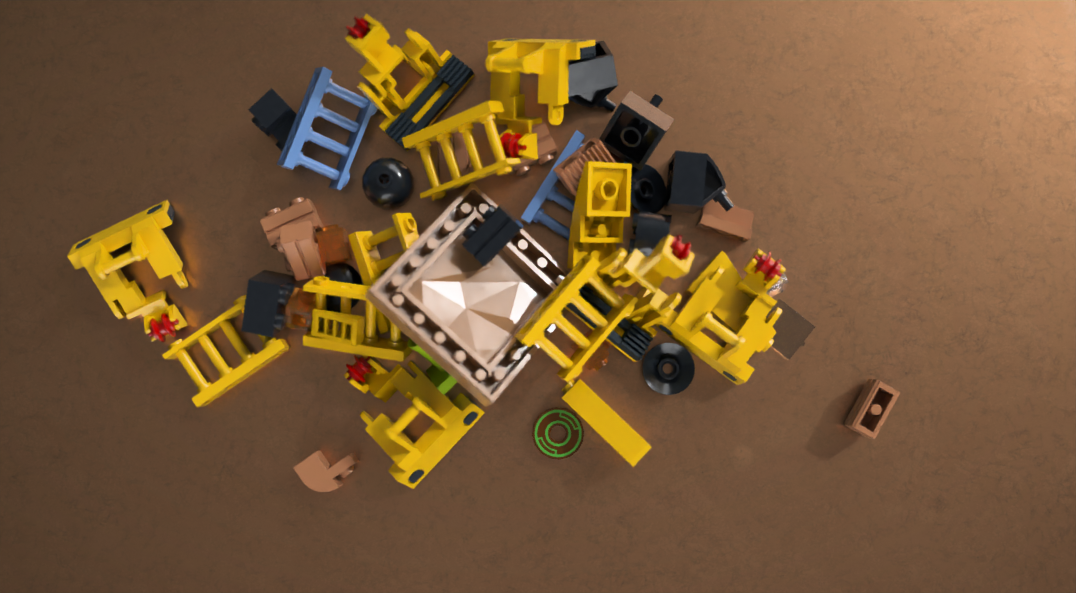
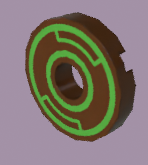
[532,407,584,460]

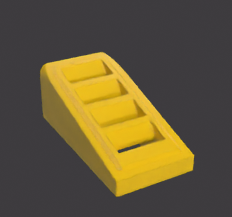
[311,309,365,346]

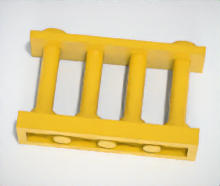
[402,101,521,201]
[348,213,419,334]
[514,255,638,382]
[303,276,412,362]
[162,295,291,407]

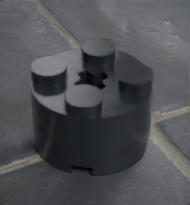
[628,211,672,257]

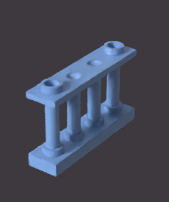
[277,67,377,190]
[521,130,629,240]

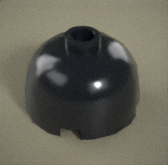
[362,158,414,210]

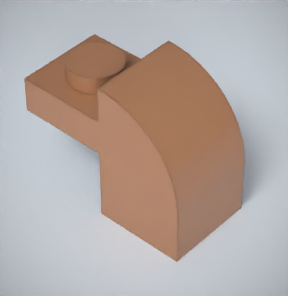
[293,450,359,492]

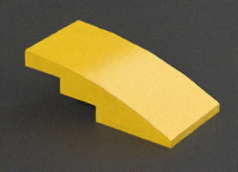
[567,161,632,269]

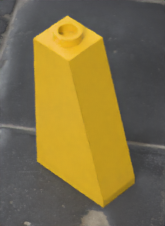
[684,251,776,353]
[561,379,652,467]

